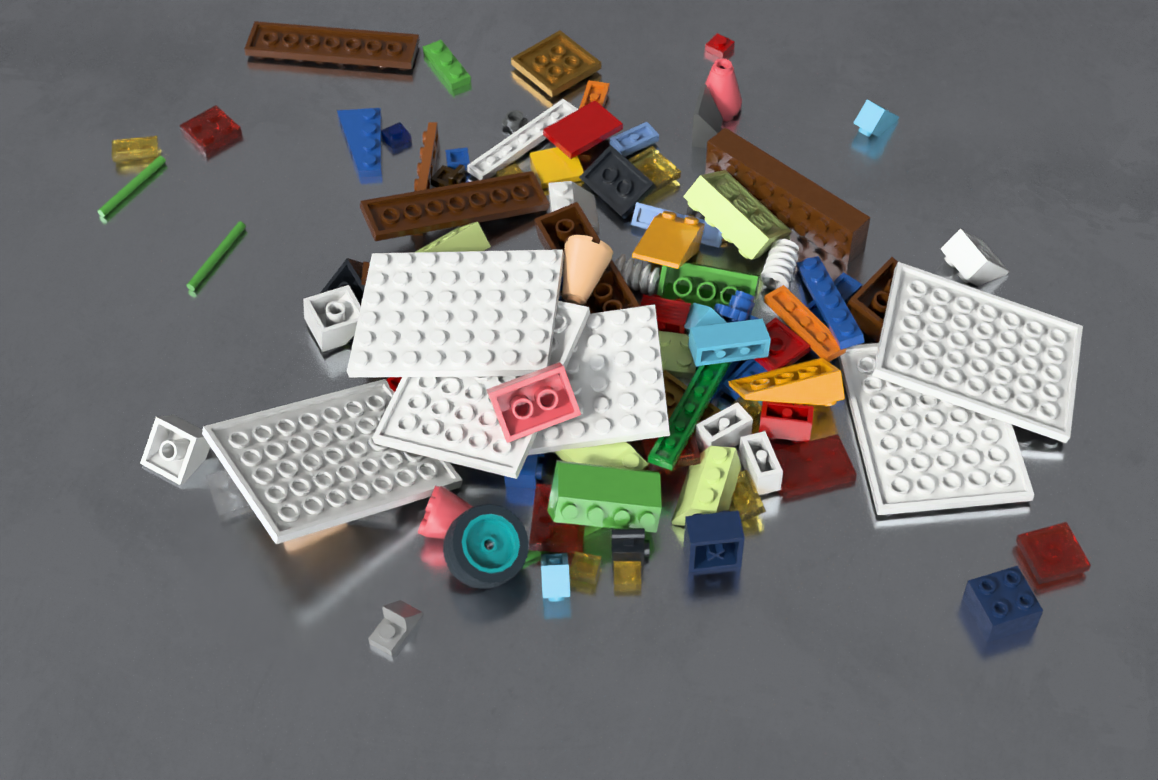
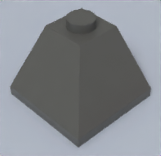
[692,84,724,149]

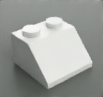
[549,181,599,232]
[941,229,1010,286]
[303,285,361,352]
[140,415,210,485]

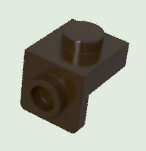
[430,164,467,188]

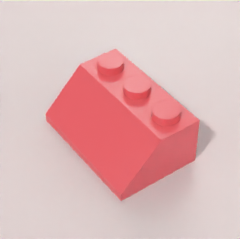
[486,362,581,443]

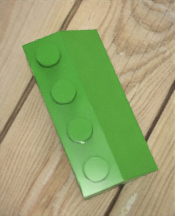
[657,262,761,315]
[547,461,662,533]

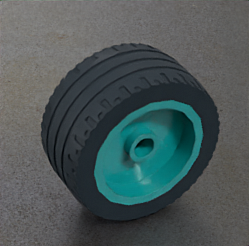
[443,504,529,588]

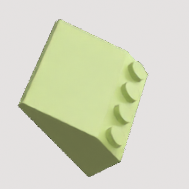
[683,170,792,260]

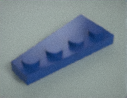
[337,108,382,177]

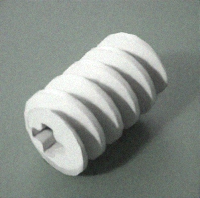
[761,239,799,290]
[614,254,661,296]

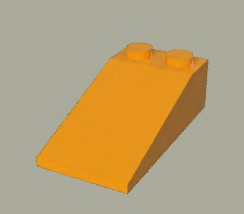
[632,211,705,269]
[728,358,845,406]

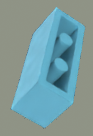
[688,318,771,366]

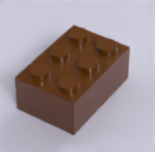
[847,257,898,343]

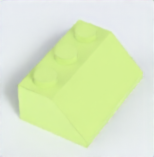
[414,222,491,253]
[671,446,741,526]

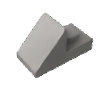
[368,600,423,656]

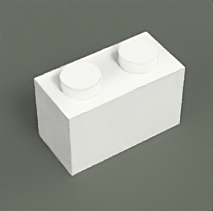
[695,402,753,452]
[739,431,783,496]

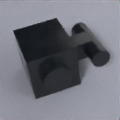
[612,528,650,567]

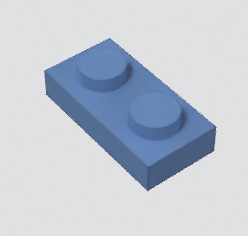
[610,122,659,157]

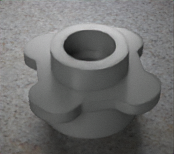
[502,110,528,132]

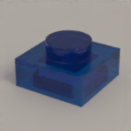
[381,122,412,150]

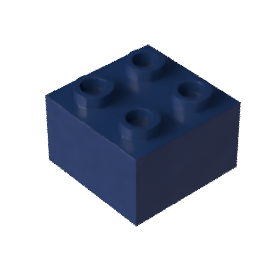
[683,510,745,573]
[963,565,1043,643]

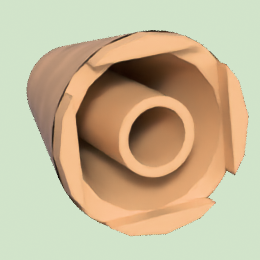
[562,235,613,305]

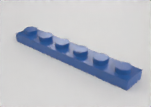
[796,256,865,350]

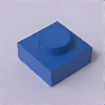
[445,148,470,170]

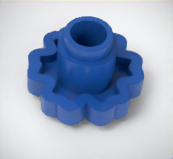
[713,290,759,323]

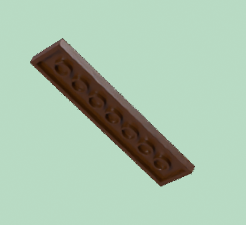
[244,21,420,69]
[360,171,550,242]

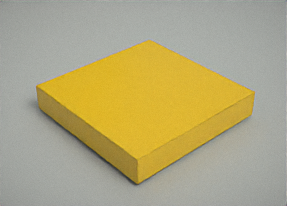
[530,147,584,189]

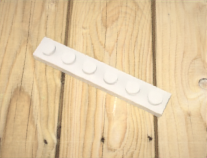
[467,99,578,180]

